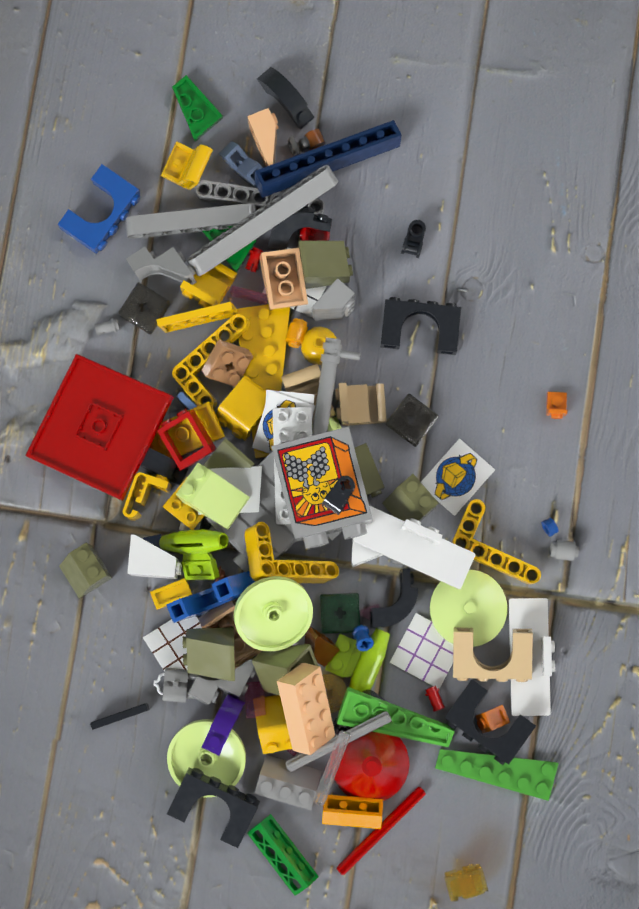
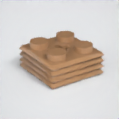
[202,339,253,387]

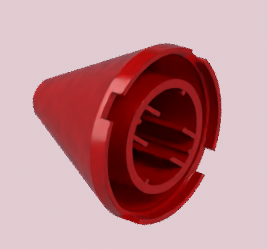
[331,731,409,801]

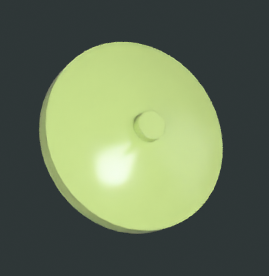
[429,570,507,647]
[234,576,313,651]
[167,719,246,798]

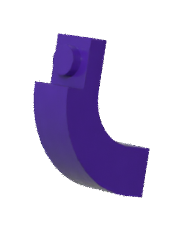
[201,694,246,756]

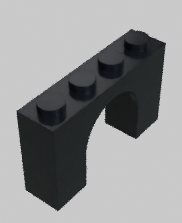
[380,297,461,355]
[444,680,536,765]
[167,767,260,848]

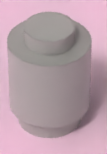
[550,540,579,561]

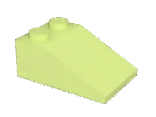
[176,463,250,530]

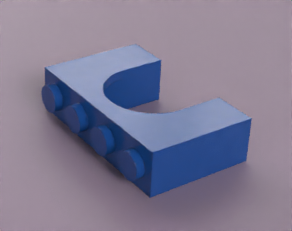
[58,164,140,254]
[166,571,256,623]

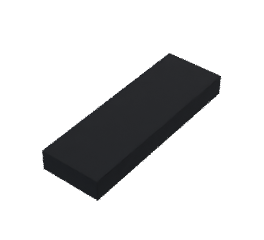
[90,703,150,730]

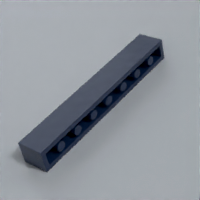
[255,120,402,198]

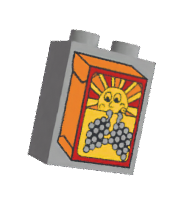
[271,427,373,549]

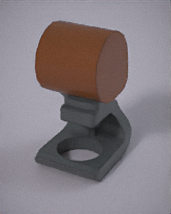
[287,129,325,157]

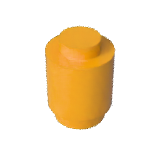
[285,318,308,348]

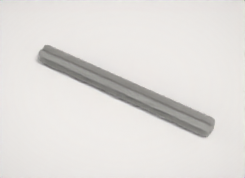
[286,711,392,772]

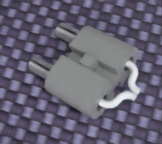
[154,667,201,703]

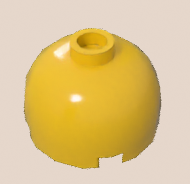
[301,326,337,365]

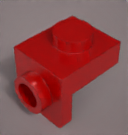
[300,227,330,241]

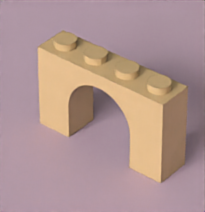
[453,627,533,682]

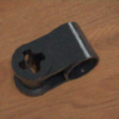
[401,220,426,258]
[322,476,355,515]

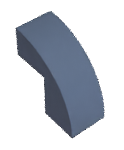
[219,141,263,188]

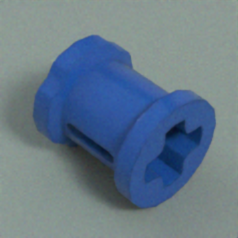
[352,625,374,651]

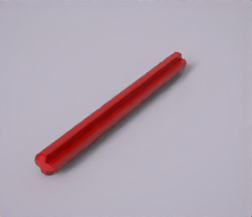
[337,787,426,875]

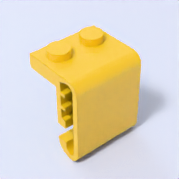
[160,141,213,190]
[180,263,238,308]
[216,375,266,441]
[123,472,172,521]
[253,695,292,754]

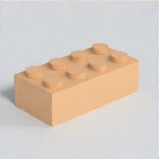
[277,663,336,755]

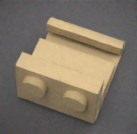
[281,364,336,424]
[335,383,387,426]

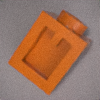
[546,392,568,419]
[476,705,510,734]

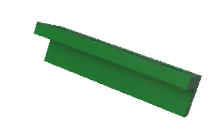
[247,814,319,896]

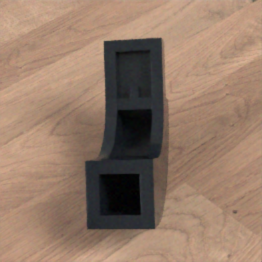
[257,67,315,129]
[268,207,332,250]
[140,448,189,485]
[370,568,418,628]

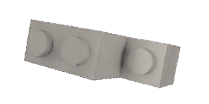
[126,247,196,285]
[187,660,256,705]

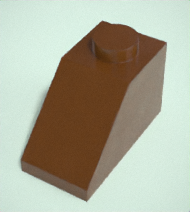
[304,626,340,667]

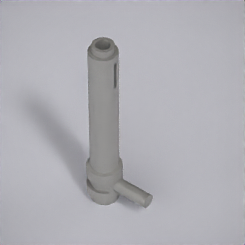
[312,338,361,436]

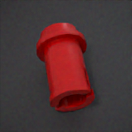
[245,247,263,273]
[425,685,445,712]

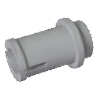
[95,318,120,336]

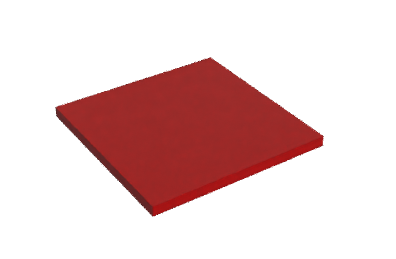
[25,354,174,501]

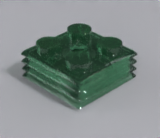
[320,593,360,634]

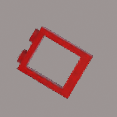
[157,409,217,471]

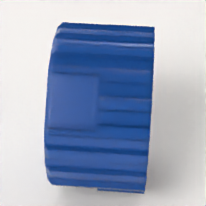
[541,518,559,537]

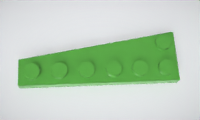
[336,687,455,747]
[435,749,559,801]

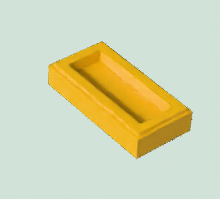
[150,578,193,610]

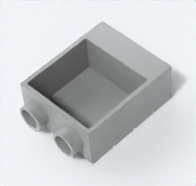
[206,452,296,572]

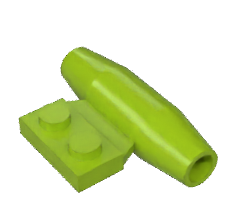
[159,529,229,580]
[325,628,390,692]

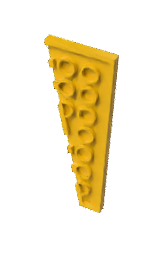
[236,304,290,459]

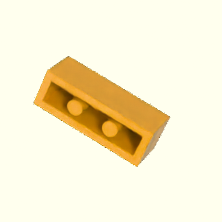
[322,794,383,829]

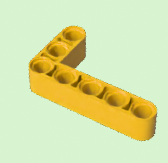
[172,314,250,409]
[451,499,541,585]
[244,521,339,584]

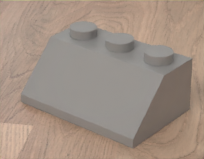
[312,278,355,321]
[254,754,322,810]

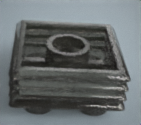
[118,282,170,334]
[386,394,439,447]

